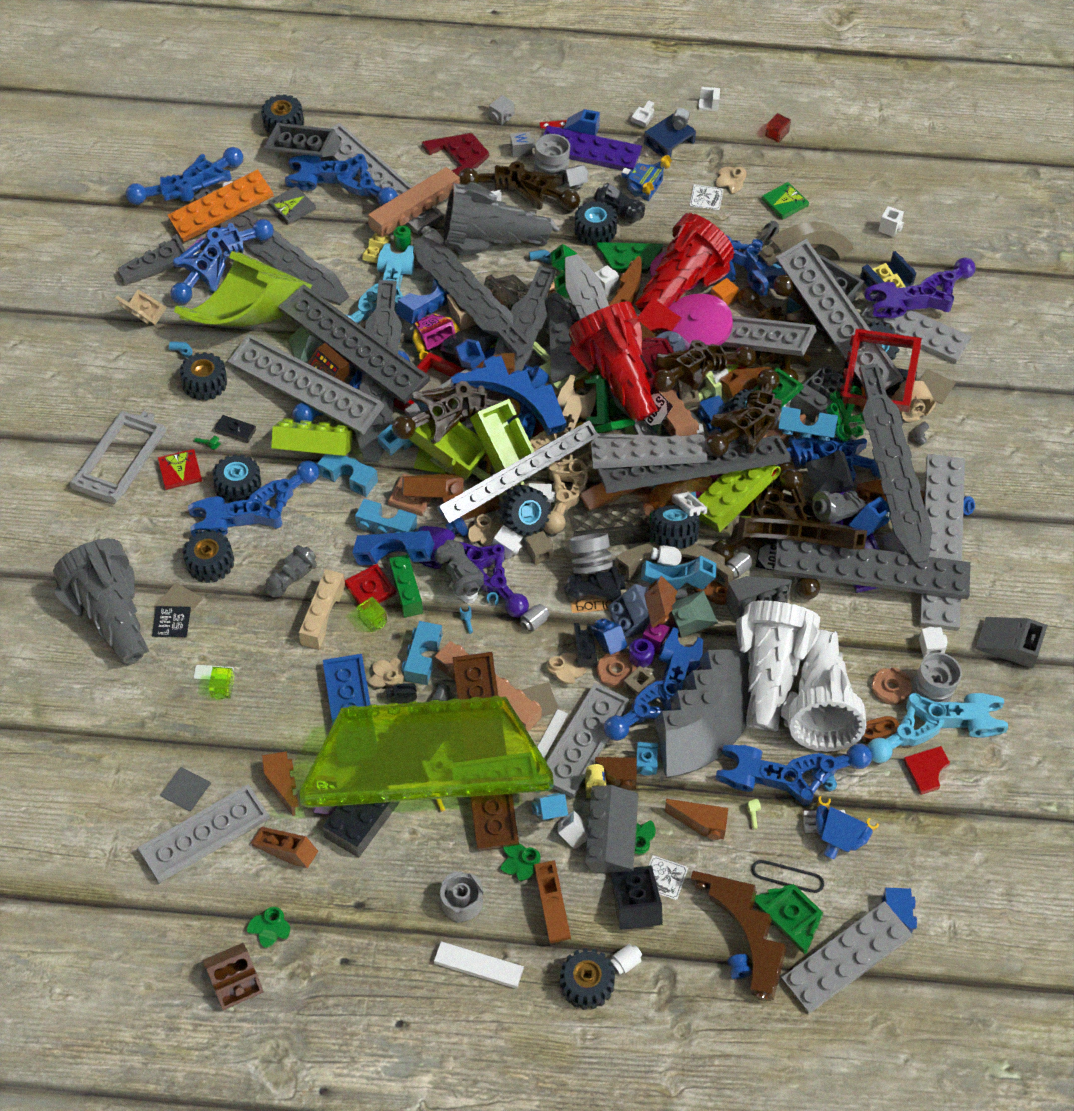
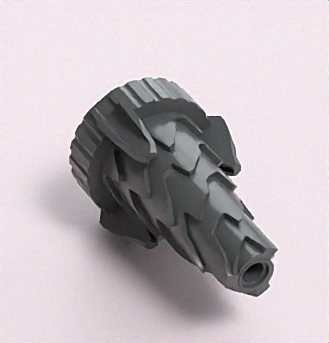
[443,182,552,255]
[53,538,149,666]

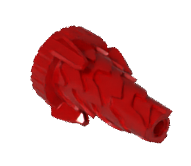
[635,213,734,312]
[569,301,658,422]

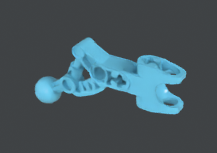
[346,243,414,324]
[867,693,1008,763]

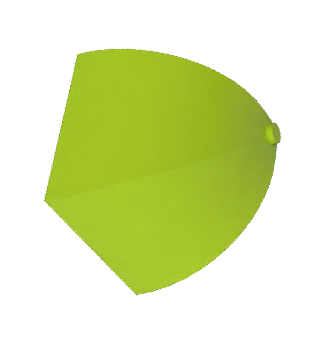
[174,251,312,327]

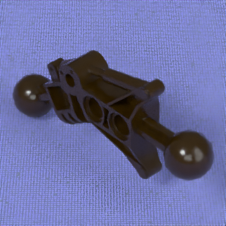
[458,161,581,211]
[773,274,895,345]
[738,286,811,381]
[652,340,756,393]
[705,369,782,457]
[392,381,521,444]
[710,462,795,564]
[775,469,821,600]

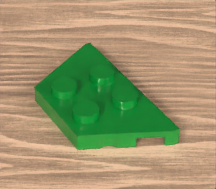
[597,242,663,274]
[754,884,823,955]

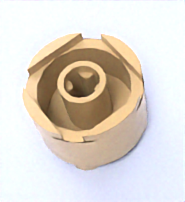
[892,381,935,422]

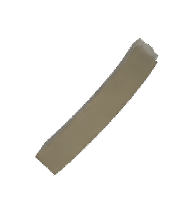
[758,222,854,267]
[615,542,734,589]

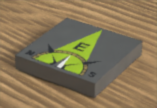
[268,186,316,225]

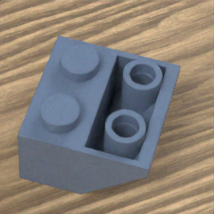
[608,584,650,638]

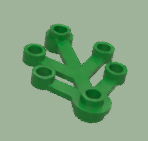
[826,386,865,441]

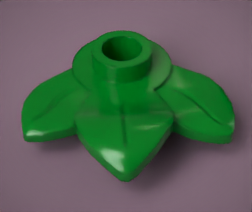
[635,820,656,855]
[500,843,541,881]
[247,907,291,948]

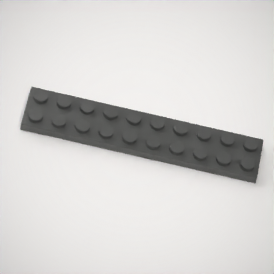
[278,284,430,404]
[597,435,790,493]
[774,539,971,600]

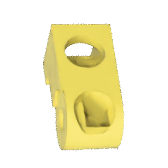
[585,764,606,798]

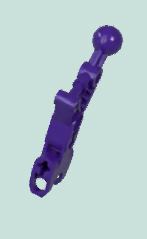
[864,257,976,318]
[409,526,529,618]

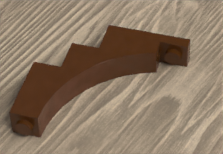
[691,870,786,1001]

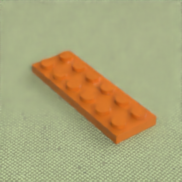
[168,169,274,242]

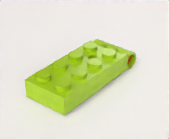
[698,464,781,533]

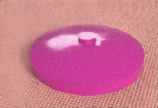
[662,294,733,345]

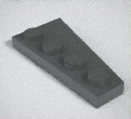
[118,234,186,284]
[550,321,587,383]

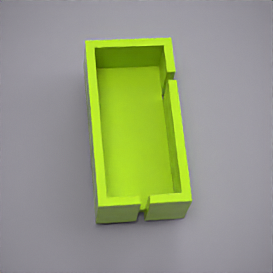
[470,399,535,473]
[409,409,487,481]
[271,418,353,456]

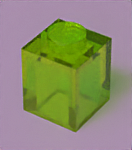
[357,597,387,632]
[209,667,235,700]

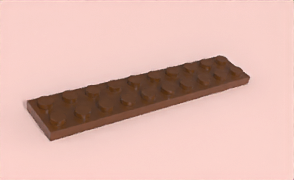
[452,652,519,851]

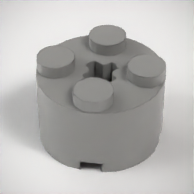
[440,871,483,923]

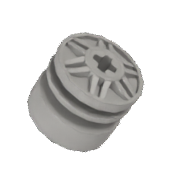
[534,134,570,175]
[568,533,613,574]
[912,652,962,702]

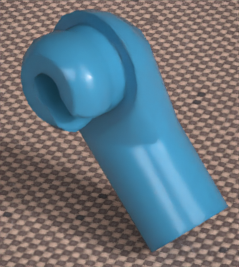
[529,250,552,264]
[169,341,192,358]
[811,769,837,791]

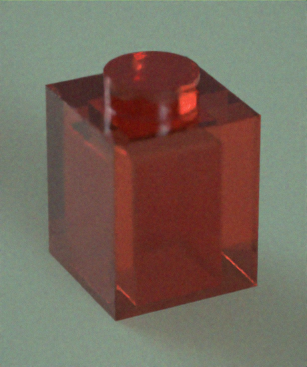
[765,113,791,143]

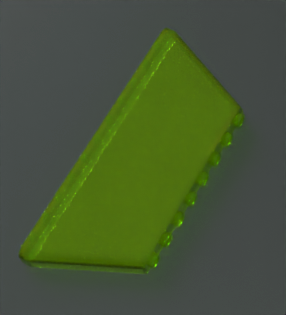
[299,696,554,807]

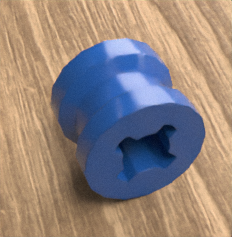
[727,954,752,979]

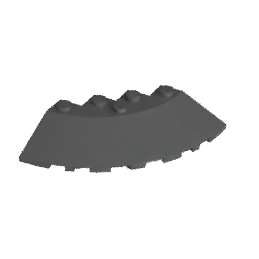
[654,649,751,778]

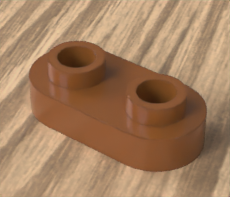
[694,580,727,605]
[861,716,899,743]

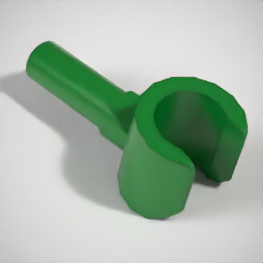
[194,436,221,450]

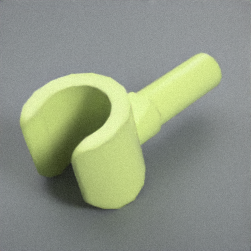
[747,799,761,829]

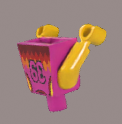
[412,313,461,362]

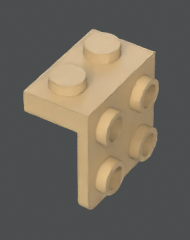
[115,289,167,325]

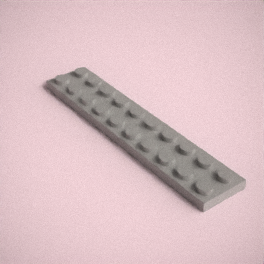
[329,123,444,235]
[776,238,903,390]
[228,334,385,435]
[919,454,965,631]

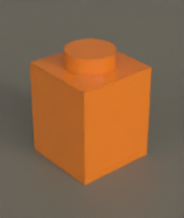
[711,278,739,305]

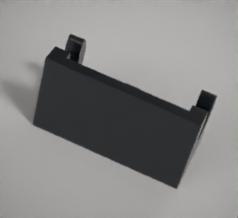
[573,623,598,667]

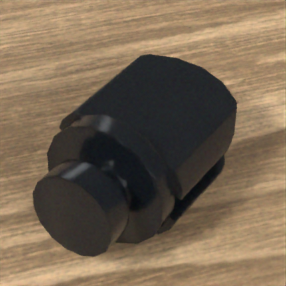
[387,683,417,703]

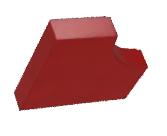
[638,298,682,332]
[903,746,950,795]

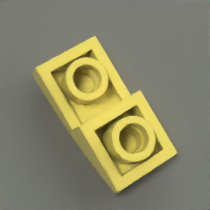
[363,233,391,263]
[873,263,905,288]

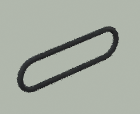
[752,860,824,893]

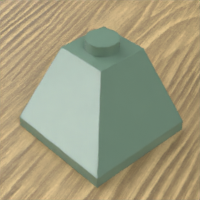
[289,327,323,364]
[671,590,718,638]

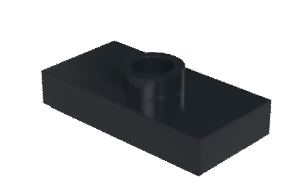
[215,415,256,443]

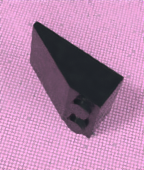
[438,324,498,369]
[610,865,663,930]

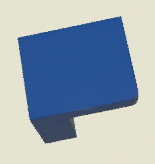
[455,339,486,369]

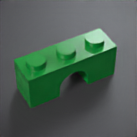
[551,244,577,300]
[389,554,423,618]

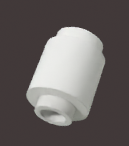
[611,944,642,975]

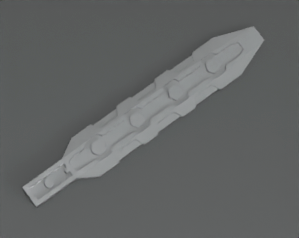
[565,254,658,436]

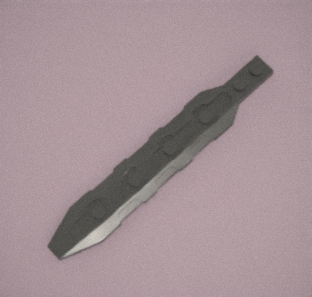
[194,188,349,305]
[413,236,533,357]
[466,266,556,435]
[355,280,402,463]
[859,364,932,563]

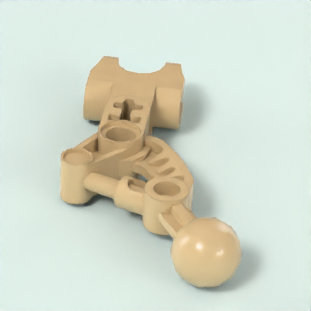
[494,374,596,474]
[544,430,622,534]

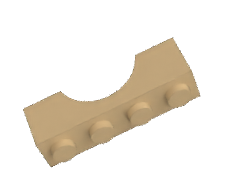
[299,569,345,650]

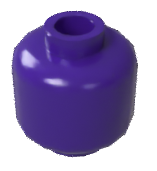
[628,638,654,668]

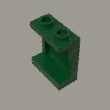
[585,375,610,424]

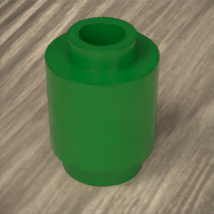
[394,226,411,251]

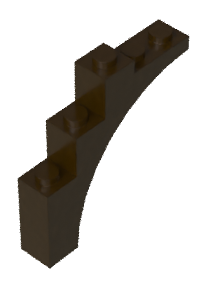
[737,515,867,550]

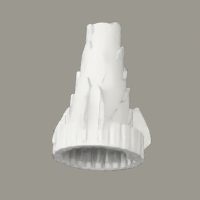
[736,601,820,732]
[781,630,866,752]

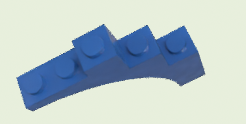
[450,356,566,436]

